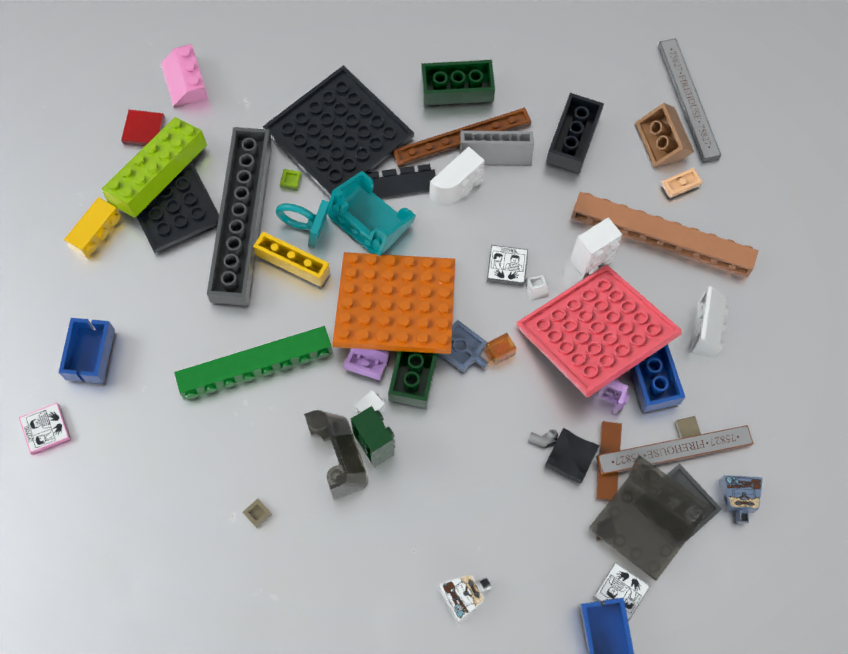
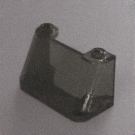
[304,410,369,500]

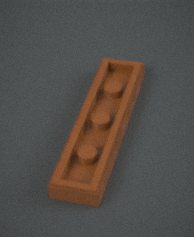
[595,421,622,502]

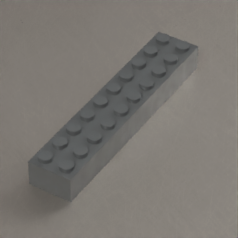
[207,127,272,306]

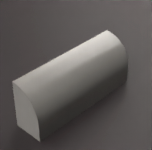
[460,131,534,165]

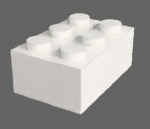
[570,217,623,277]

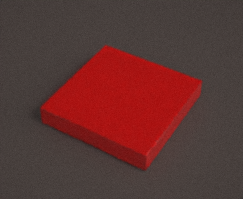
[121,109,165,146]

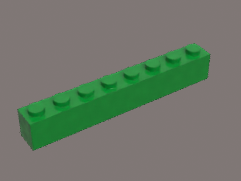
[174,326,333,400]

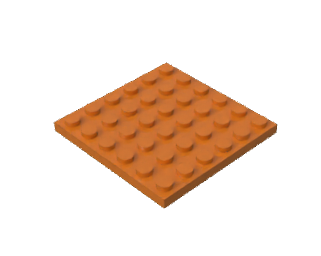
[332,252,455,354]

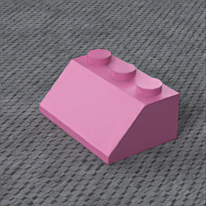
[161,44,208,108]

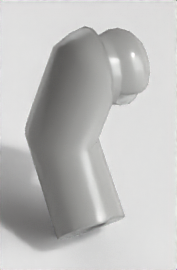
[528,429,558,447]

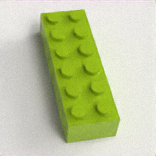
[101,117,207,218]

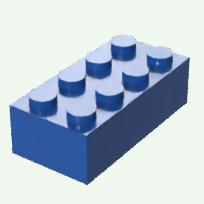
[630,344,685,413]

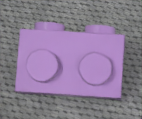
[343,348,389,381]
[598,379,630,415]

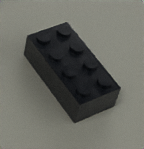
[546,93,604,173]

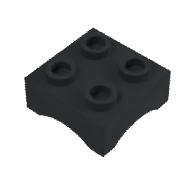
[545,428,599,484]

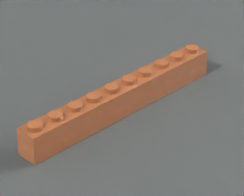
[571,192,759,277]

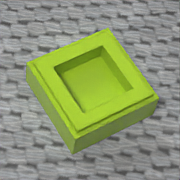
[280,169,302,191]

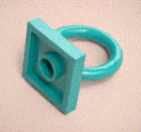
[276,200,329,249]

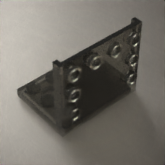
[589,455,710,581]

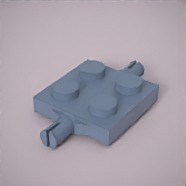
[439,319,489,373]

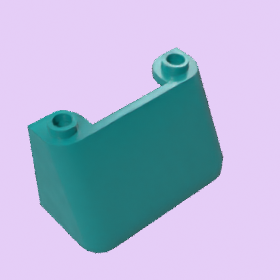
[328,171,416,256]

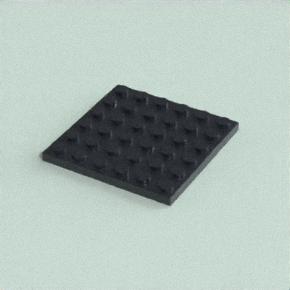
[263,65,414,197]

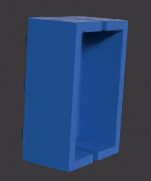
[58,318,115,384]
[580,597,634,654]

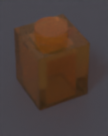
[485,333,517,365]

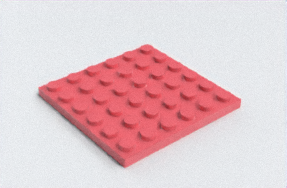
[516,264,682,398]

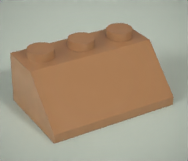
[635,103,694,168]

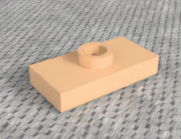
[661,168,703,198]

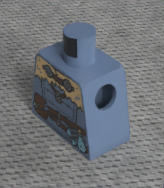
[719,475,763,524]

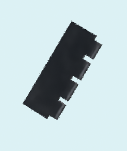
[366,164,436,199]

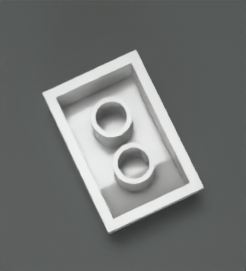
[429,147,485,206]

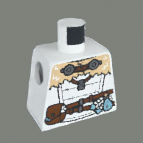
[439,574,492,623]

